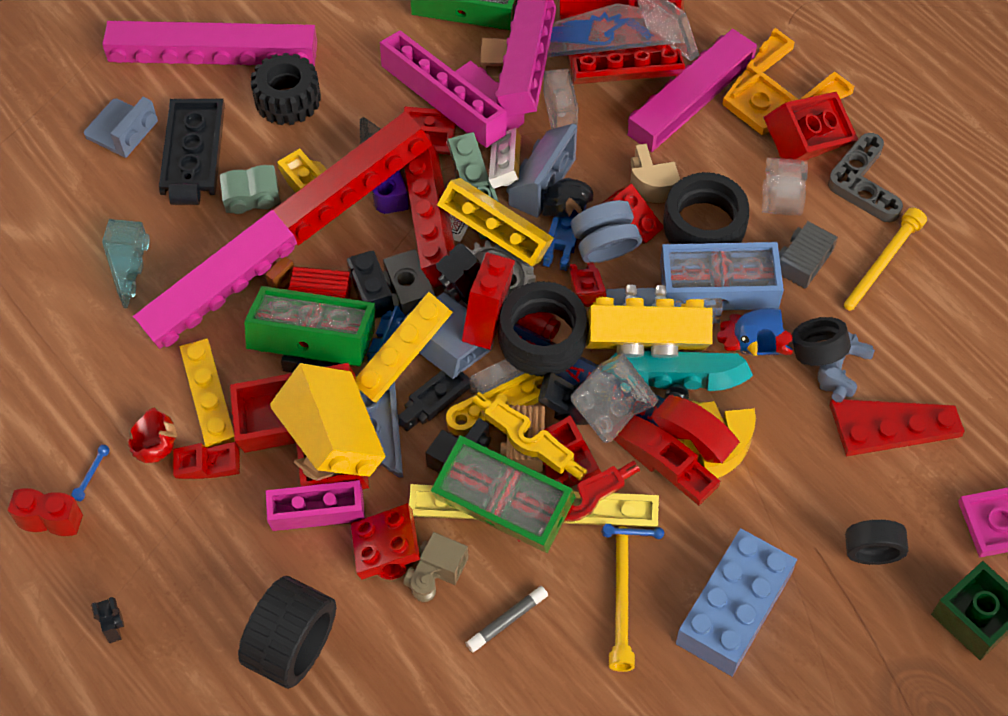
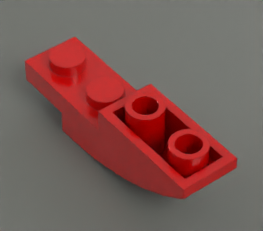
[607,413,721,506]

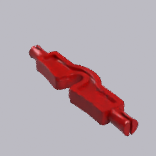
[517,460,640,542]

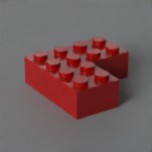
[230,363,369,490]

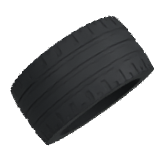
[663,172,749,244]
[498,281,588,377]

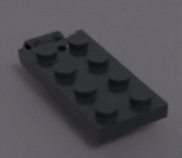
[159,99,225,205]

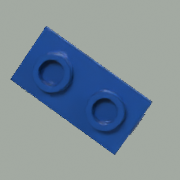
[366,306,406,362]

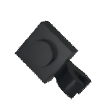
[91,597,124,644]

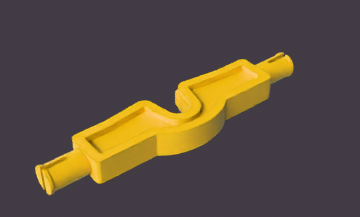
[472,392,587,481]

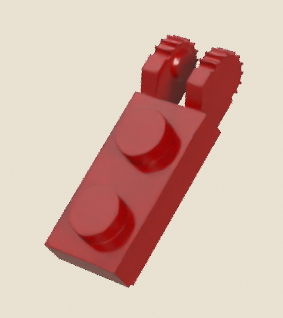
[569,262,607,307]

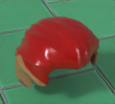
[127,407,177,463]

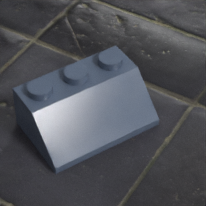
[506,124,577,218]

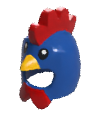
[717,308,793,356]

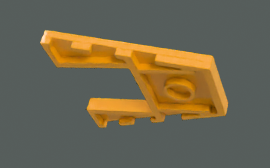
[722,28,855,135]

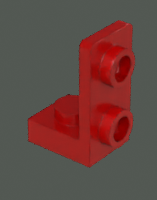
[601,183,663,244]

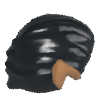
[542,178,594,217]

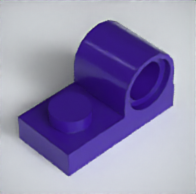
[372,170,409,214]

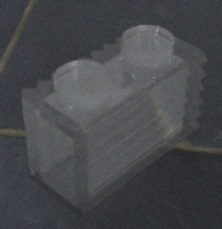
[543,68,579,129]

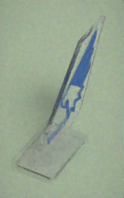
[547,0,700,61]

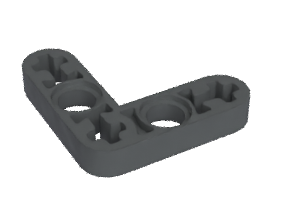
[828,133,903,222]

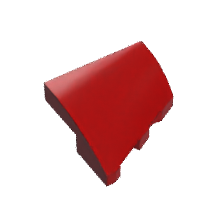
[543,415,601,487]

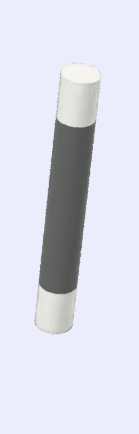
[465,586,548,653]

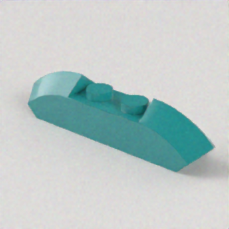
[604,351,753,391]

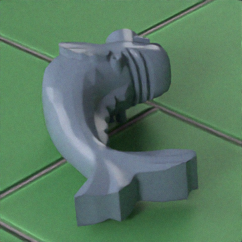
[817,332,875,402]

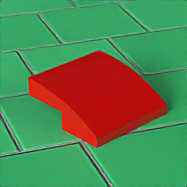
[404,106,456,155]

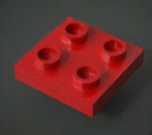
[351,503,420,580]

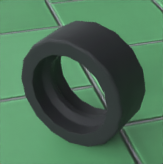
[792,317,851,366]
[845,520,909,565]

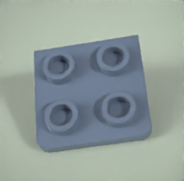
[84,97,158,158]

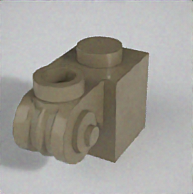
[404,532,469,602]

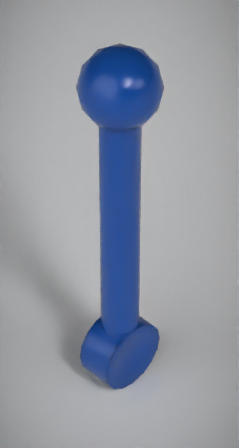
[72,445,110,501]
[601,524,664,539]

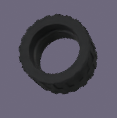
[238,576,337,689]

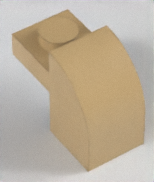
[630,144,680,203]

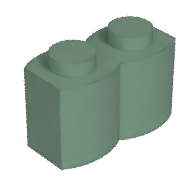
[219,165,281,214]

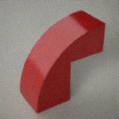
[651,395,740,463]

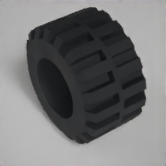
[250,53,321,125]

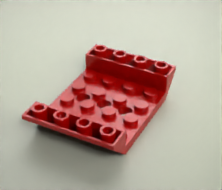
[558,0,685,85]

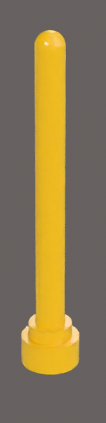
[844,207,927,311]
[609,526,635,672]

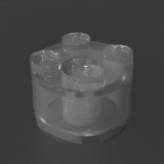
[762,158,808,216]

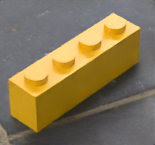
[437,178,554,266]

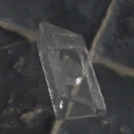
[470,359,524,395]

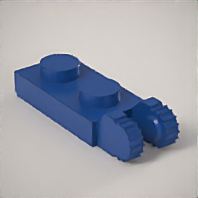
[543,204,587,271]

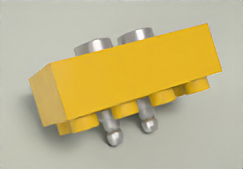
[585,285,712,358]

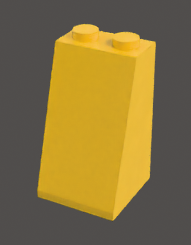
[270,363,386,477]

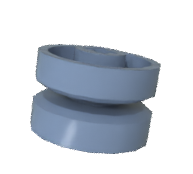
[570,200,642,263]

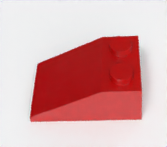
[763,91,859,166]

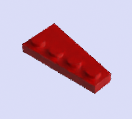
[829,399,965,457]

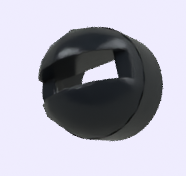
[665,384,689,400]

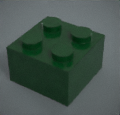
[931,561,1008,661]

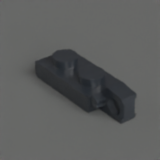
[398,370,473,432]

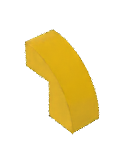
[698,408,756,478]

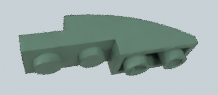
[447,132,499,240]

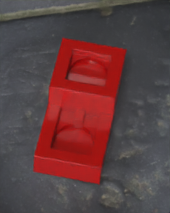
[173,442,240,479]

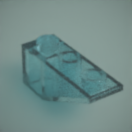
[102,219,150,308]

